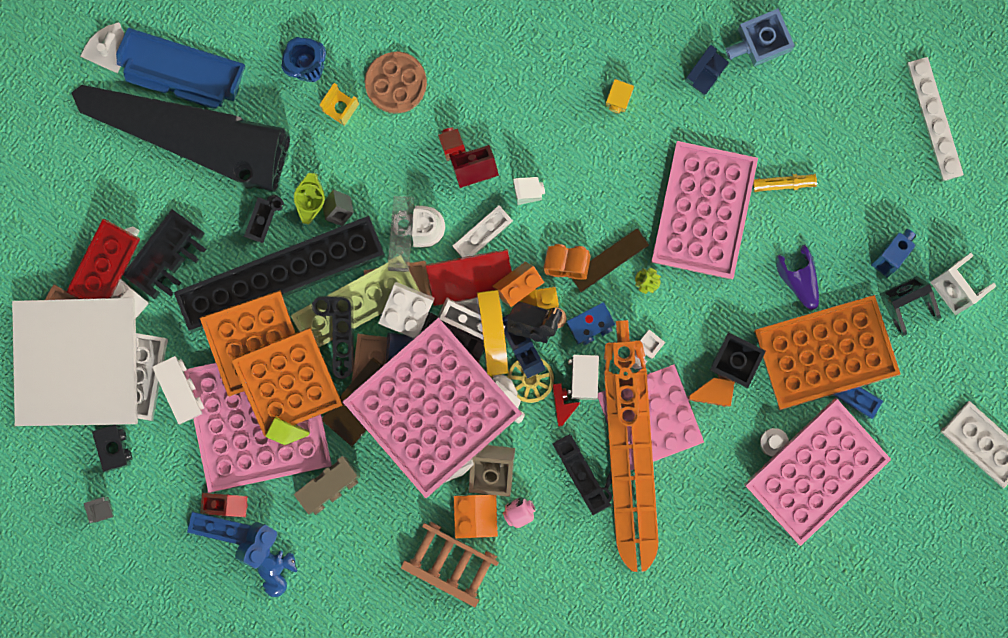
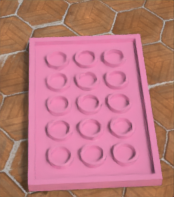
[651,141,758,280]
[744,398,891,546]

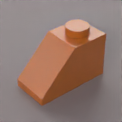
[688,375,735,407]

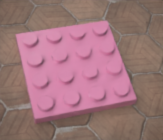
[598,365,704,470]

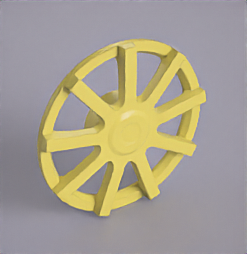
[507,359,554,403]

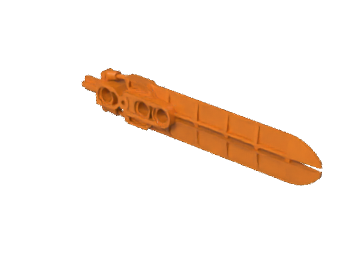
[604,320,658,572]

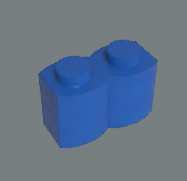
[235,522,277,569]

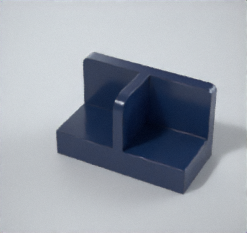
[685,45,729,95]

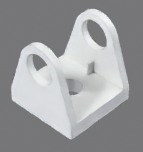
[930,253,996,315]

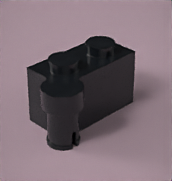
[239,195,284,243]
[507,301,562,344]

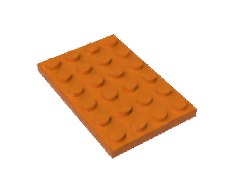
[754,295,900,410]

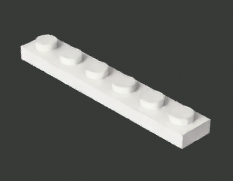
[907,57,964,182]

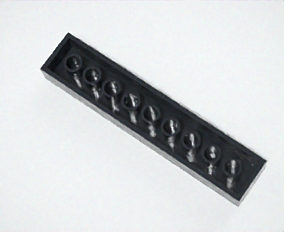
[174,216,385,333]

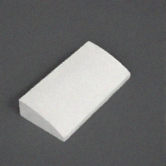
[136,333,168,421]

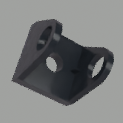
[880,276,941,337]

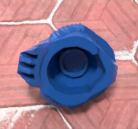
[282,37,326,83]

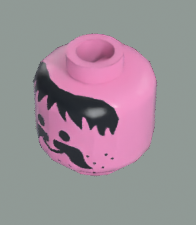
[503,497,536,528]

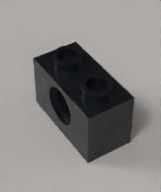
[92,425,133,472]

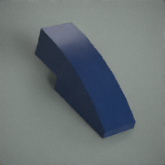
[502,314,546,379]

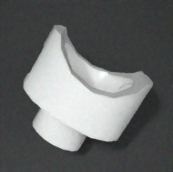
[760,428,789,457]

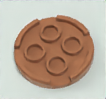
[365,51,427,114]

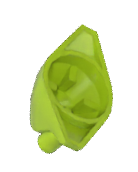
[294,172,325,224]

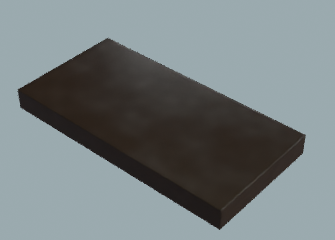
[322,357,383,447]

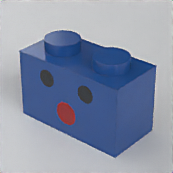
[566,302,615,346]

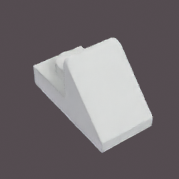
[111,279,149,319]

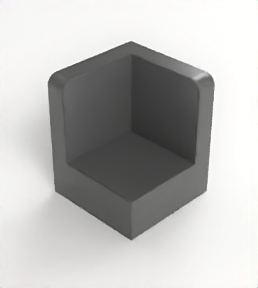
[323,189,354,226]
[84,497,114,523]

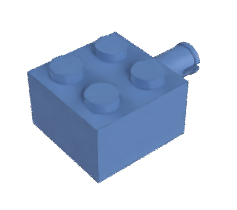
[725,8,795,67]

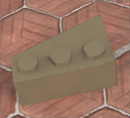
[293,456,360,515]

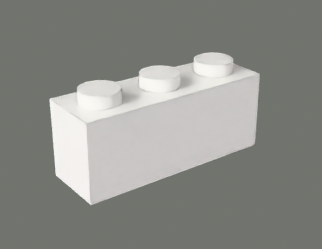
[438,298,505,339]
[152,356,204,425]

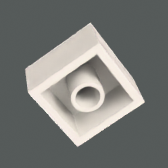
[378,282,434,338]

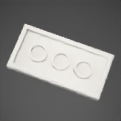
[940,401,1008,488]

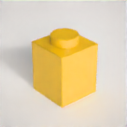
[606,79,634,114]

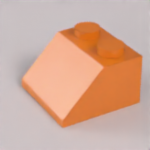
[454,495,498,538]

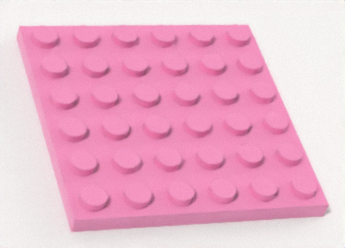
[343,318,522,498]
[184,363,332,493]

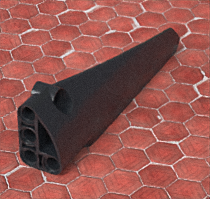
[71,85,290,192]

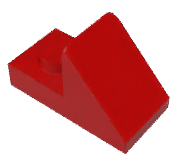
[553,384,581,427]

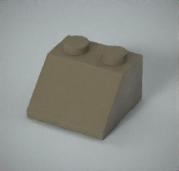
[469,445,515,497]

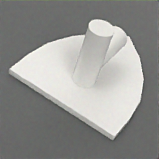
[80,22,124,74]

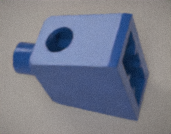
[871,229,916,278]

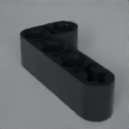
[311,296,354,379]

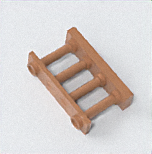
[401,521,499,607]

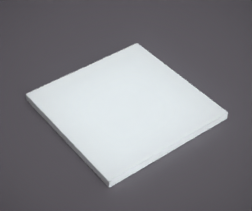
[12,298,138,426]

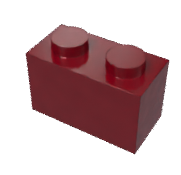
[450,145,499,188]

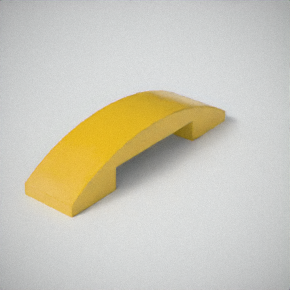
[477,290,508,376]

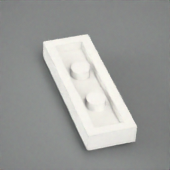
[453,205,513,257]

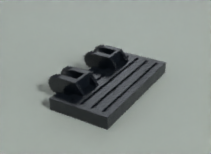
[123,209,207,299]

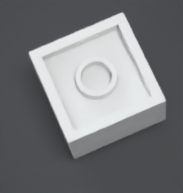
[567,355,599,400]

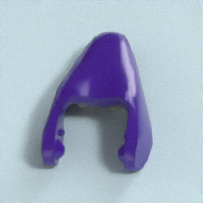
[776,245,819,310]

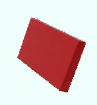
[66,219,141,299]
[426,249,512,306]

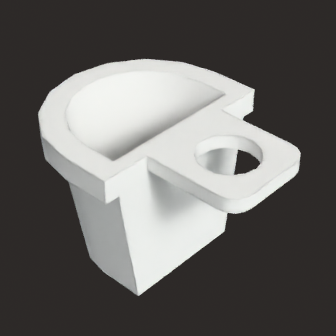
[393,205,445,248]

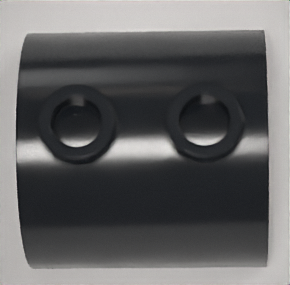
[710,332,766,389]

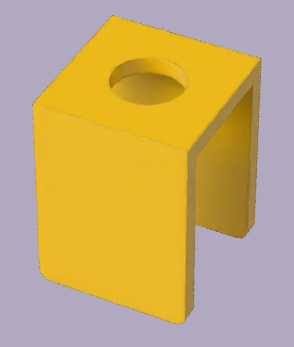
[319,83,359,126]

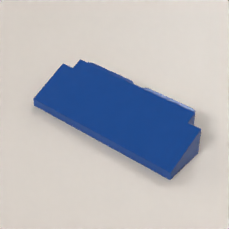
[116,28,245,109]

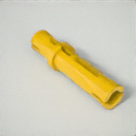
[753,174,817,192]

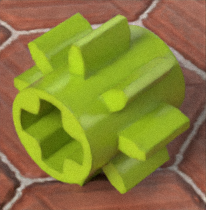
[635,267,661,294]

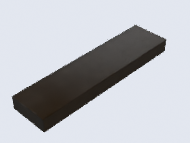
[571,228,649,293]

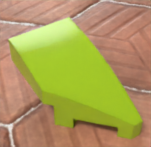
[265,417,310,445]

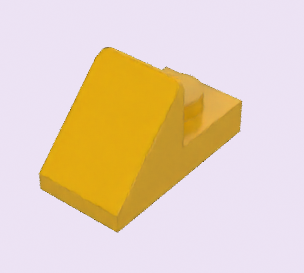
[520,287,559,310]

